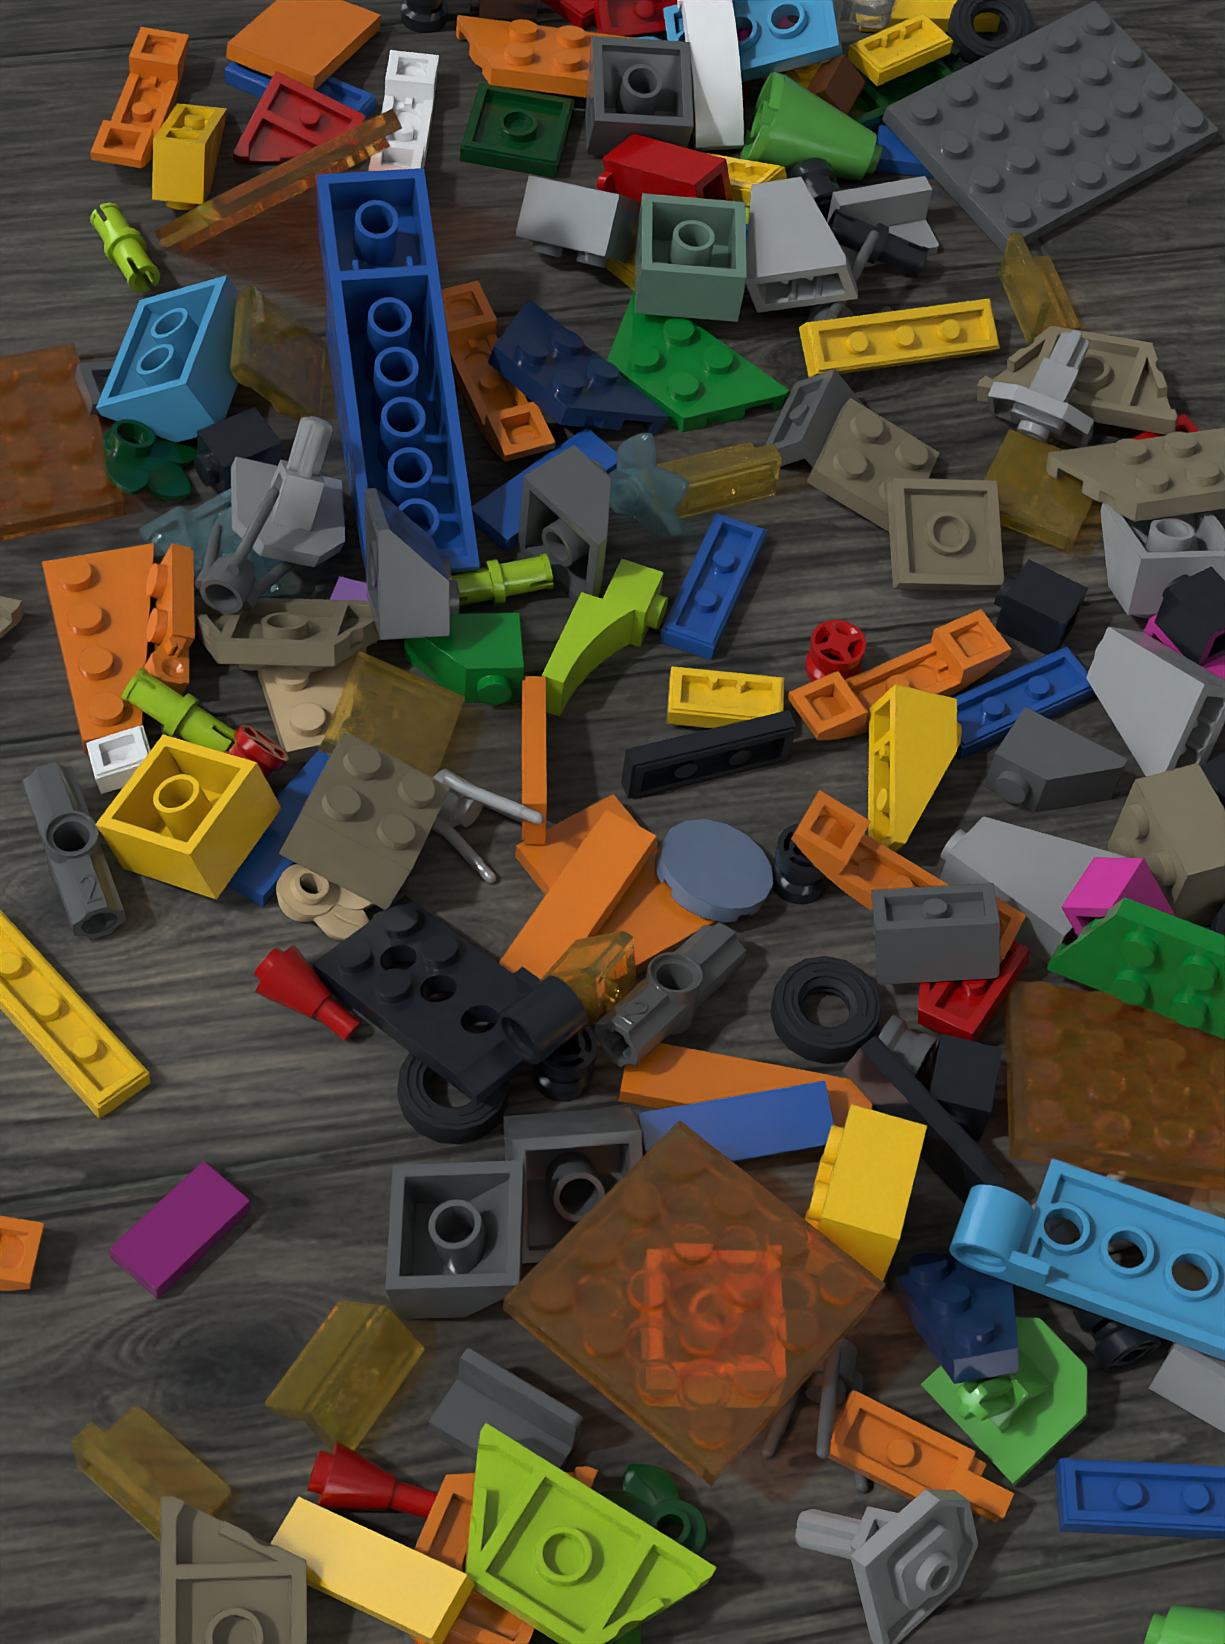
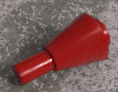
[254,945,361,1042]
[307,1440,438,1519]

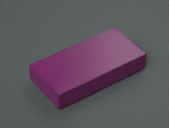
[109,1161,251,1299]

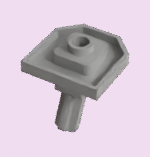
[988,329,1094,448]
[231,416,345,567]
[795,1489,978,1644]

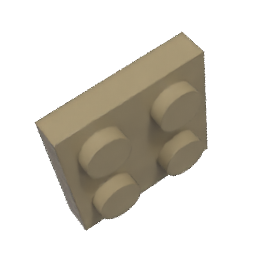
[807,398,940,532]
[886,478,1004,592]

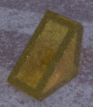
[541,931,637,1051]

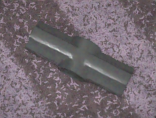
[22,762,126,940]
[594,922,746,1067]

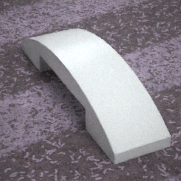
[677,0,744,151]
[369,50,439,171]

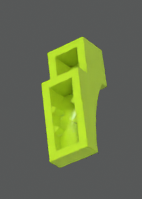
[542,559,668,717]

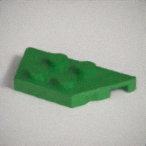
[607,289,790,433]
[1047,897,1225,1040]

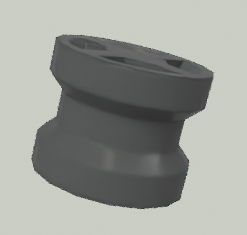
[879,1014,938,1080]

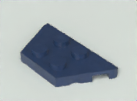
[488,300,670,434]

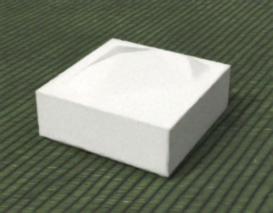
[86,725,151,794]

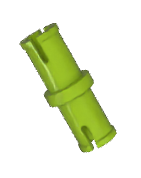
[90,202,160,293]
[451,553,554,606]
[121,667,237,752]

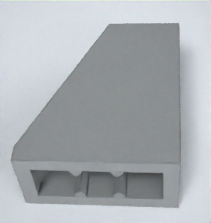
[746,177,858,313]
[1086,627,1225,776]
[940,816,1126,964]

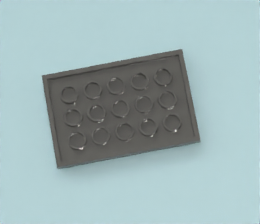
[882,1,1219,256]

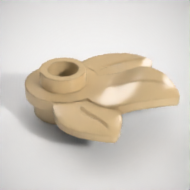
[276,864,375,941]

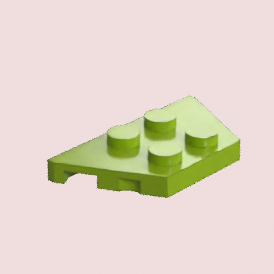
[465,1423,717,1644]

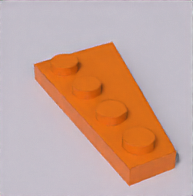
[42,543,155,754]

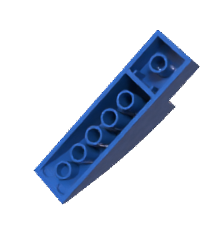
[315,168,480,573]

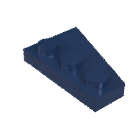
[887,1253,1019,1384]

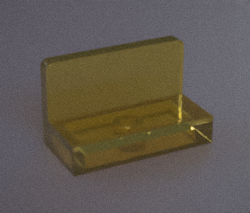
[998,232,1081,346]
[654,442,782,519]
[265,1301,425,1451]
[71,1406,231,1542]

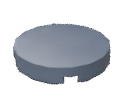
[655,819,773,923]

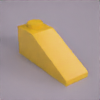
[152,103,227,210]
[868,684,962,852]

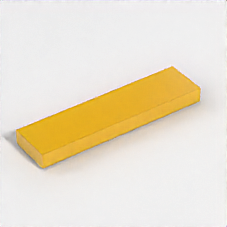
[799,298,1000,378]
[0,910,151,1120]

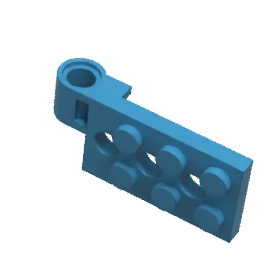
[636,0,843,82]
[949,1158,1225,1361]

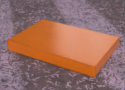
[226,0,381,90]
[515,794,716,986]

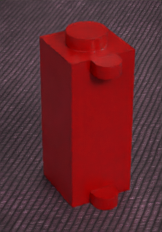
[596,133,733,202]

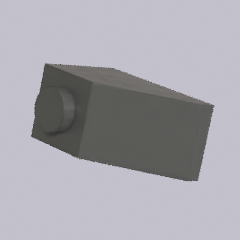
[984,707,1128,813]

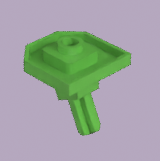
[921,1317,1088,1487]

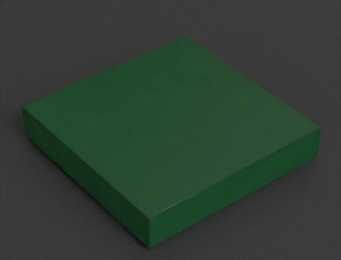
[460,83,575,179]

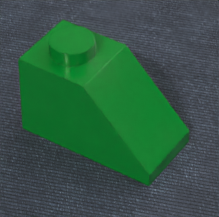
[404,613,524,705]

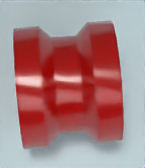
[804,620,867,682]
[223,724,289,780]

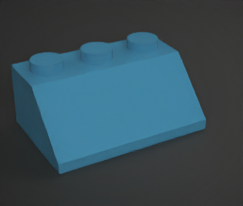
[96,275,260,443]

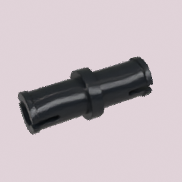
[828,209,929,278]

